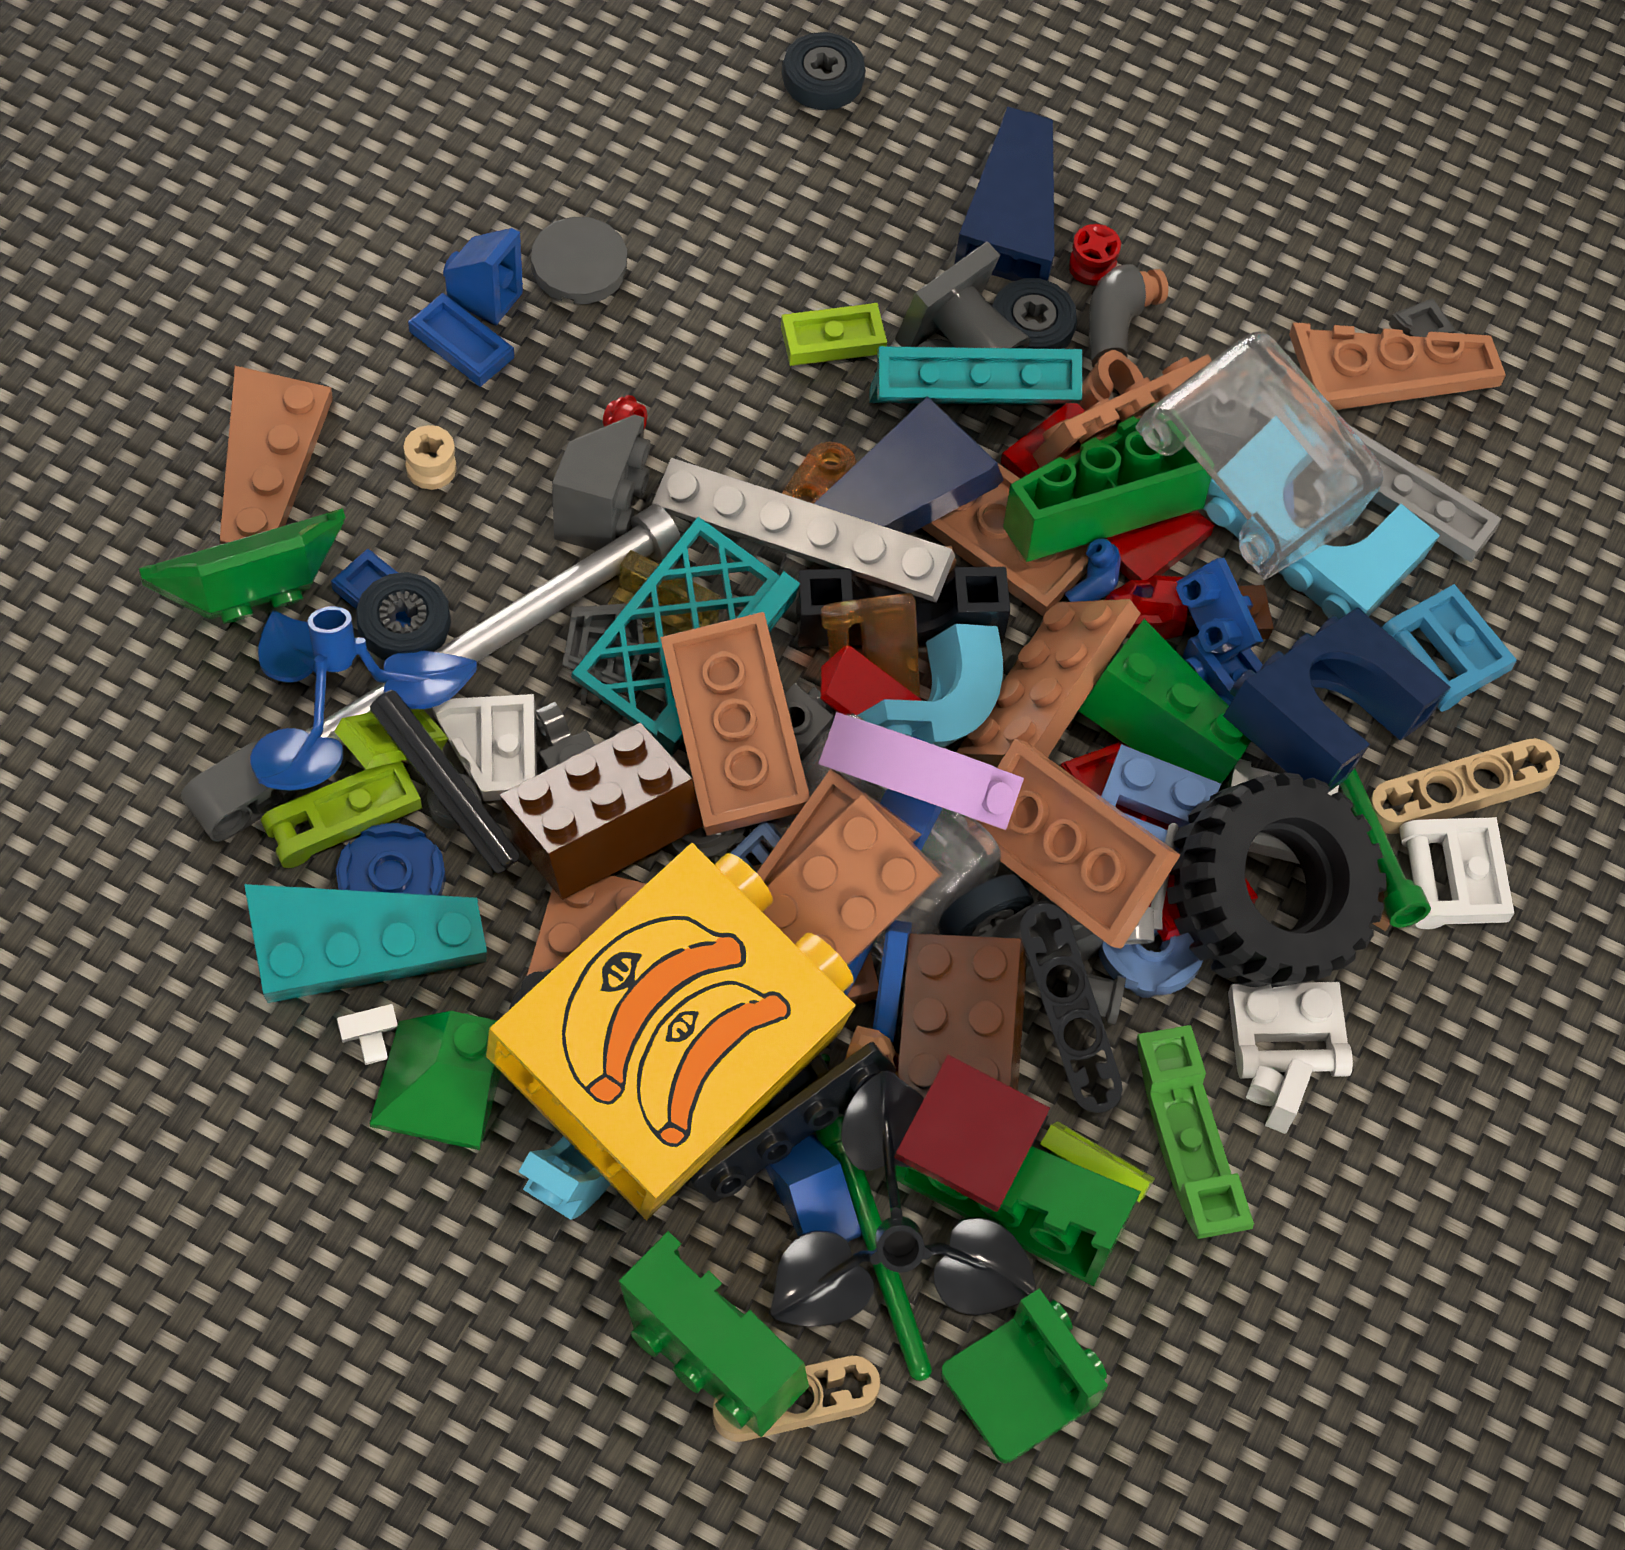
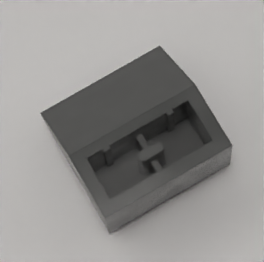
[552,415,650,551]

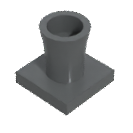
[895,241,1031,349]

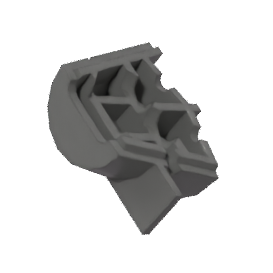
[562,601,659,706]

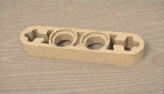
[1370,738,1560,834]

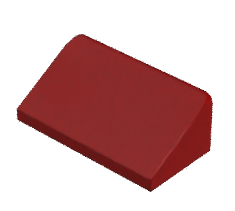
[820,645,922,717]

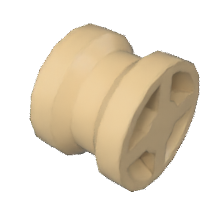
[404,425,457,490]

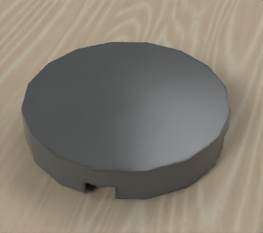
[531,217,627,304]

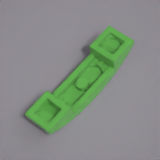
[1136,1025,1254,1239]

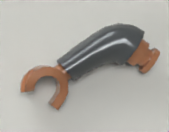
[1079,264,1169,410]

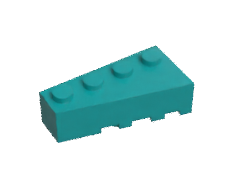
[244,884,487,1003]

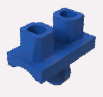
[1176,558,1263,664]

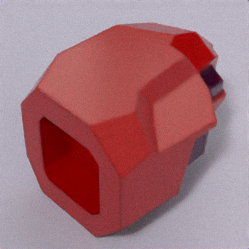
[1105,575,1188,640]

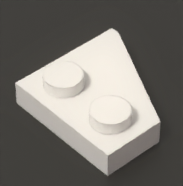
[432,694,537,801]

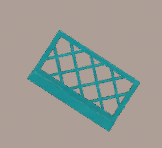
[869,346,1082,405]
[571,516,800,756]

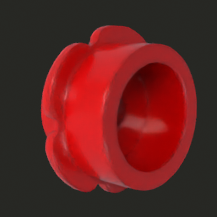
[603,395,647,429]

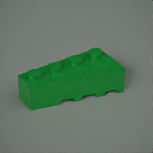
[1003,398,1214,562]
[895,1146,1141,1286]

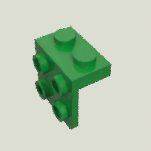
[941,1288,1108,1463]

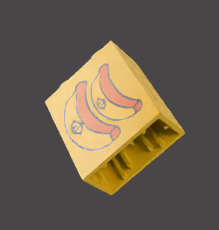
[486,843,856,1221]

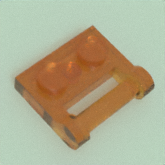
[821,593,920,696]

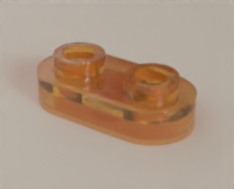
[782,442,856,504]

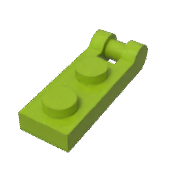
[261,761,422,868]

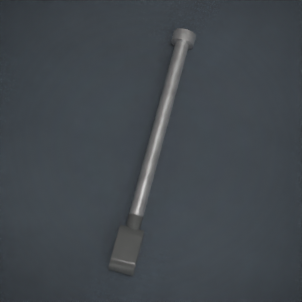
[181,504,681,841]

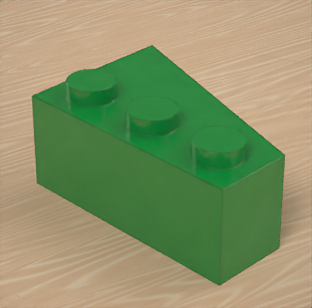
[1078,619,1251,784]
[619,1231,809,1437]

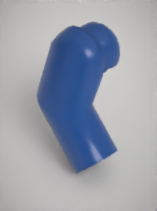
[1065,538,1121,602]

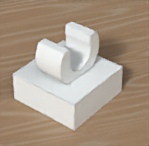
[337,1004,398,1065]
[1246,1058,1314,1134]

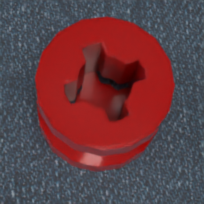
[1068,224,1121,286]

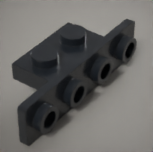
[690,1042,896,1203]

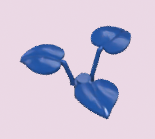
[250,606,477,790]

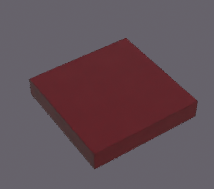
[894,1054,1050,1212]

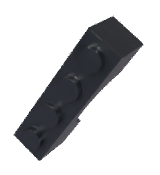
[796,567,1010,647]

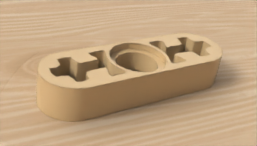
[712,1356,880,1442]

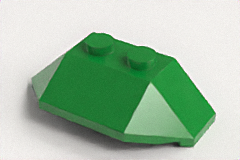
[139,508,346,624]

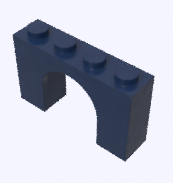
[1223,607,1451,792]

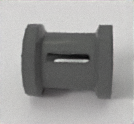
[1065,967,1126,1025]

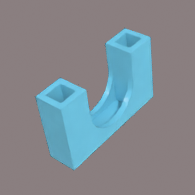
[1203,408,1440,619]

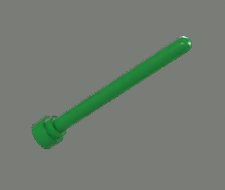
[1340,768,1431,927]
[815,1116,932,1381]

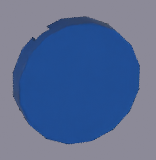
[336,823,446,896]

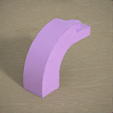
[818,712,1024,830]

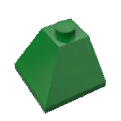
[369,1011,501,1150]

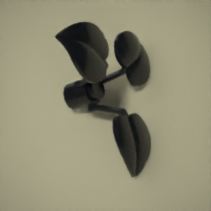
[771,1070,1036,1326]

